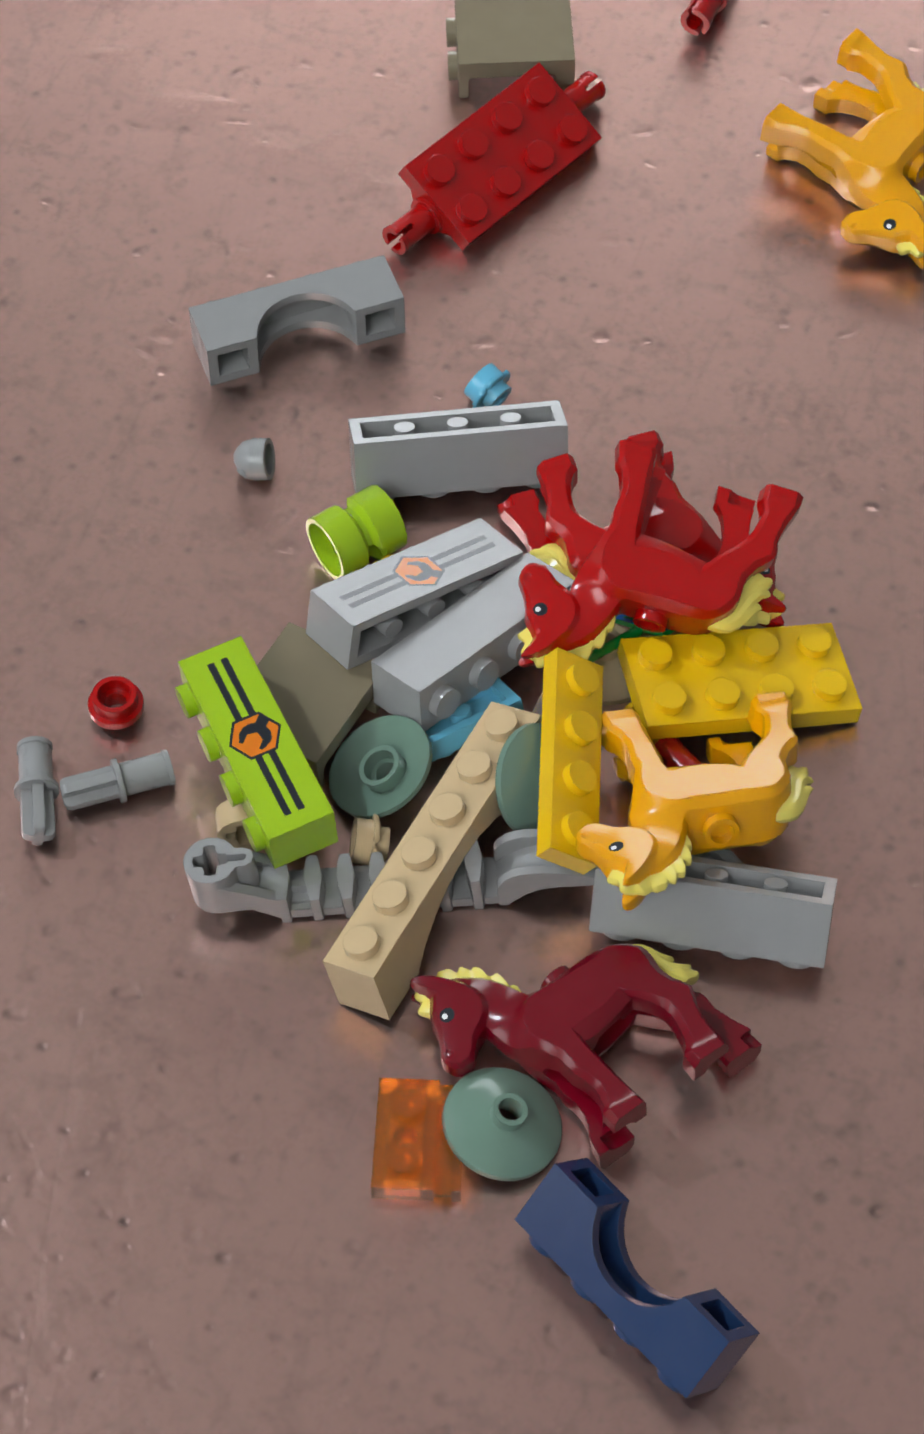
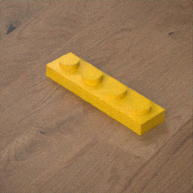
[536,647,603,875]

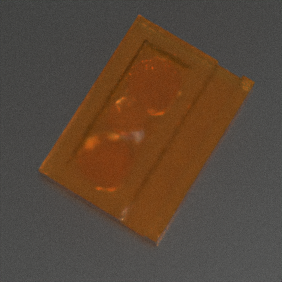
[371,1078,463,1202]

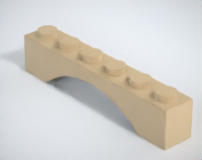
[323,701,542,1020]

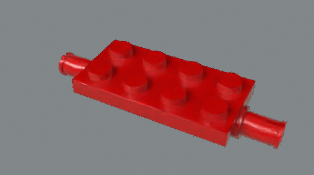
[382,62,606,255]

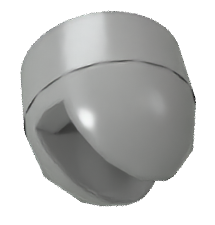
[233,438,275,481]

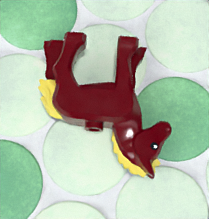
[410,944,762,1169]

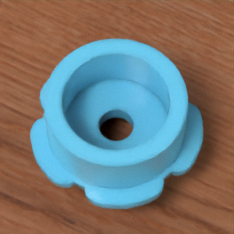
[464,363,512,408]

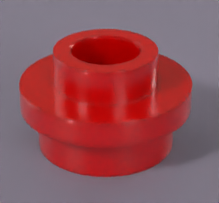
[88,676,144,730]

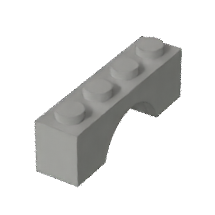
[189,255,405,386]

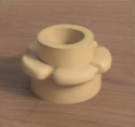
[349,814,390,865]

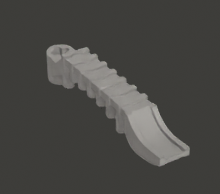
[183,829,595,923]

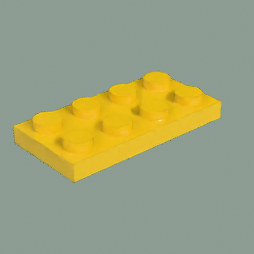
[617,623,863,740]

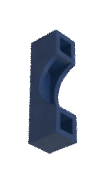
[514,1158,760,1399]

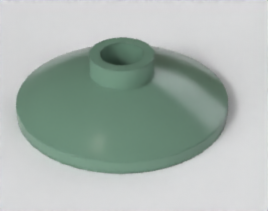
[329,715,432,819]
[495,723,541,831]
[442,1067,562,1181]

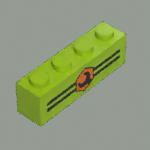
[175,636,339,869]

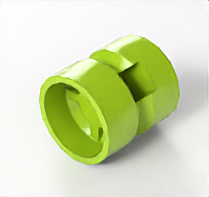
[306,485,407,579]

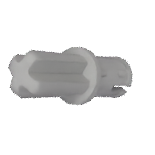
[14,736,60,846]
[60,749,176,811]

